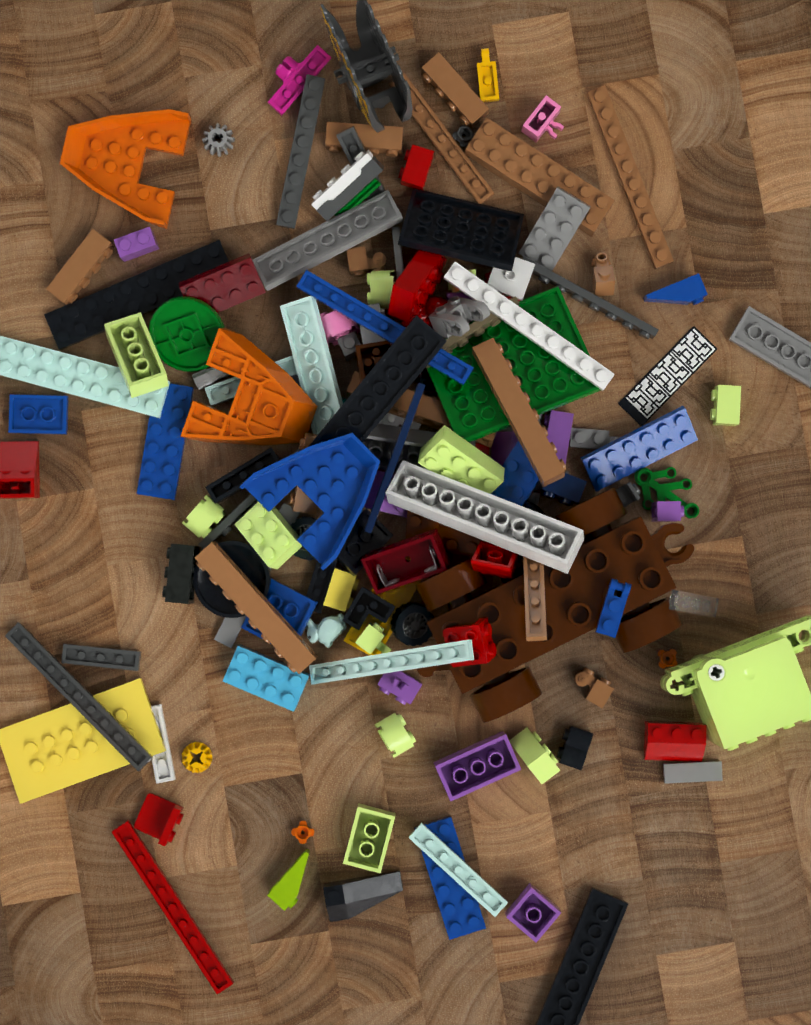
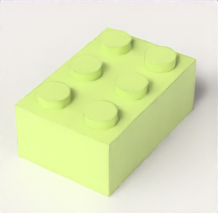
[234,502,302,569]
[343,803,396,874]

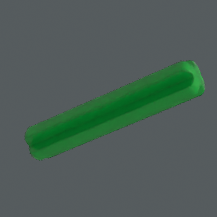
[335,178,381,217]

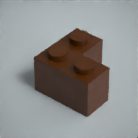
[355,341,392,383]

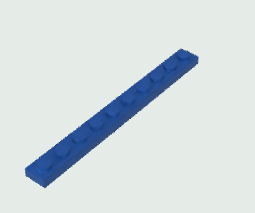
[296,270,474,386]

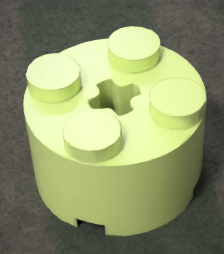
[367,270,397,309]
[182,494,225,538]
[374,713,416,758]

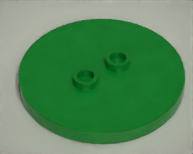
[149,296,224,372]

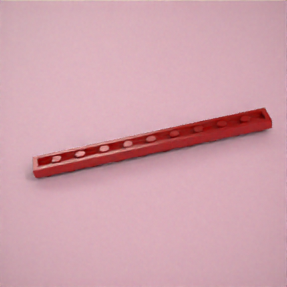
[112,820,234,994]

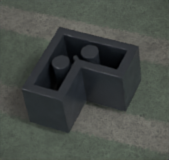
[342,586,396,630]

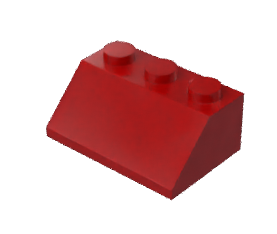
[644,721,707,762]

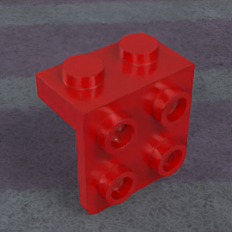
[443,618,497,667]
[134,793,184,846]

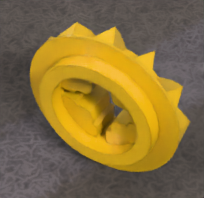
[182,742,212,773]

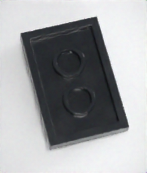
[336,508,393,576]

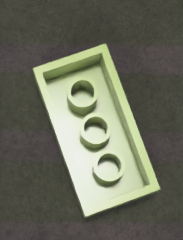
[104,312,168,398]
[418,425,505,494]

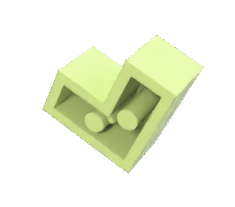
[509,727,560,784]

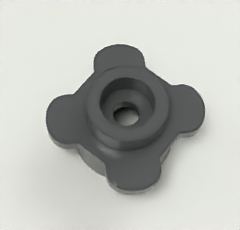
[452,125,475,147]

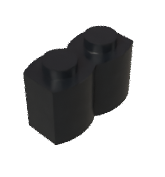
[556,725,593,770]

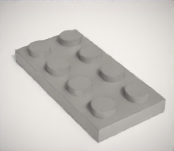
[518,187,591,271]

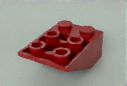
[0,441,40,499]

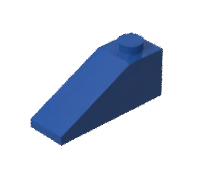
[643,273,708,305]

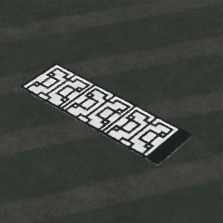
[618,326,717,426]

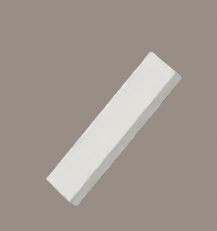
[151,704,176,784]

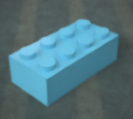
[223,645,310,712]

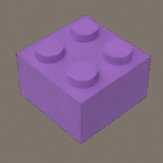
[505,883,561,943]

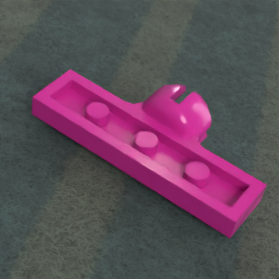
[267,45,331,116]

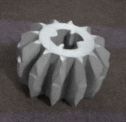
[202,123,235,157]

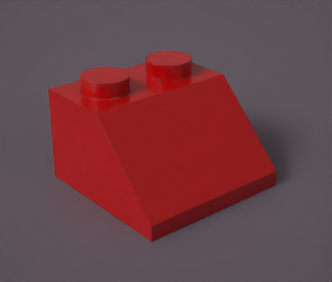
[471,541,518,579]

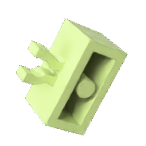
[355,622,391,655]

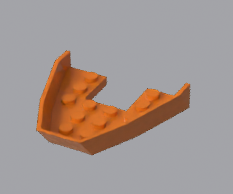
[60,109,191,229]
[180,328,318,446]

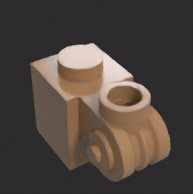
[346,246,386,277]
[591,252,615,297]
[574,667,614,709]

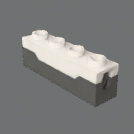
[311,150,384,221]

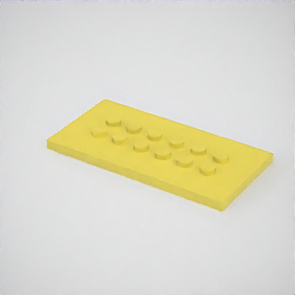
[0,678,166,804]

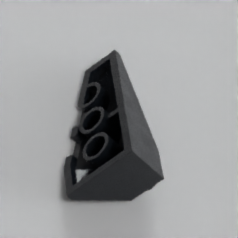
[323,871,403,922]

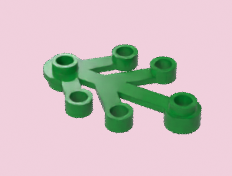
[634,467,699,519]

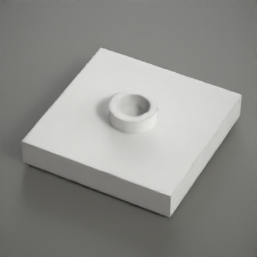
[487,257,535,301]

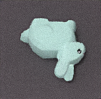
[305,613,347,649]

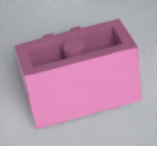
[521,95,564,143]

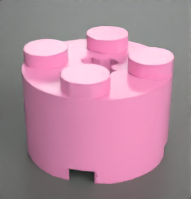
[320,311,360,346]

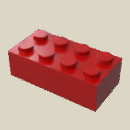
[388,250,447,323]

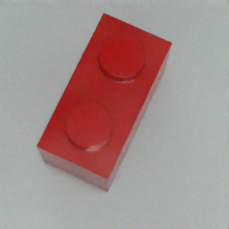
[398,144,434,190]

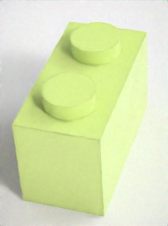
[710,385,741,426]

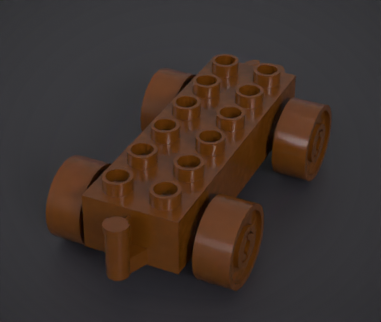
[415,487,694,723]

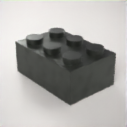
[162,543,199,604]

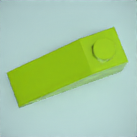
[267,848,310,911]

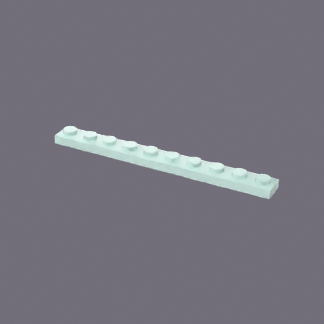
[309,639,474,685]

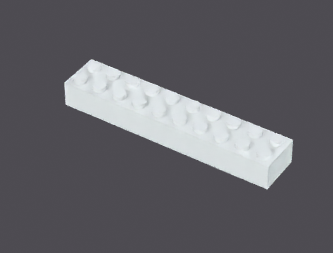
[385,460,584,574]

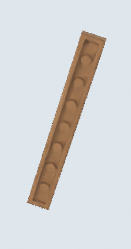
[389,73,495,204]

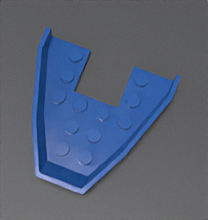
[240,433,380,570]

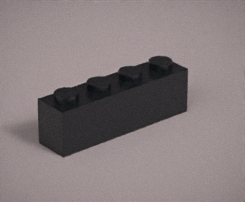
[205,447,280,504]

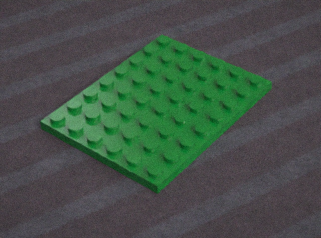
[426,286,601,442]

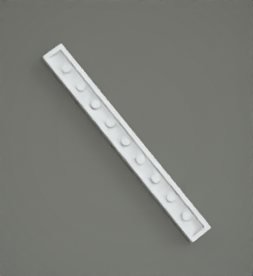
[443,262,615,391]

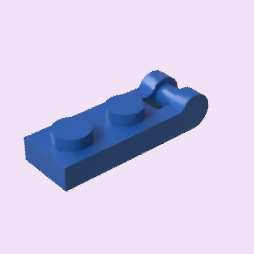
[595,578,631,638]

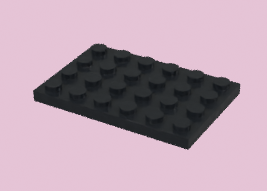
[398,188,524,271]

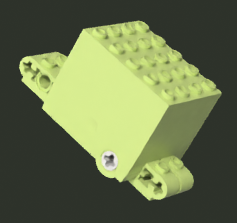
[660,615,811,751]

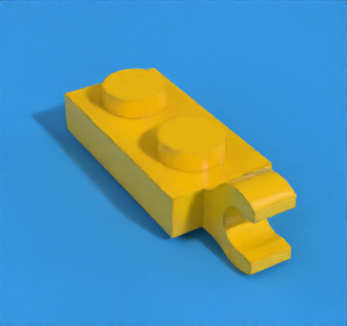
[476,48,499,102]

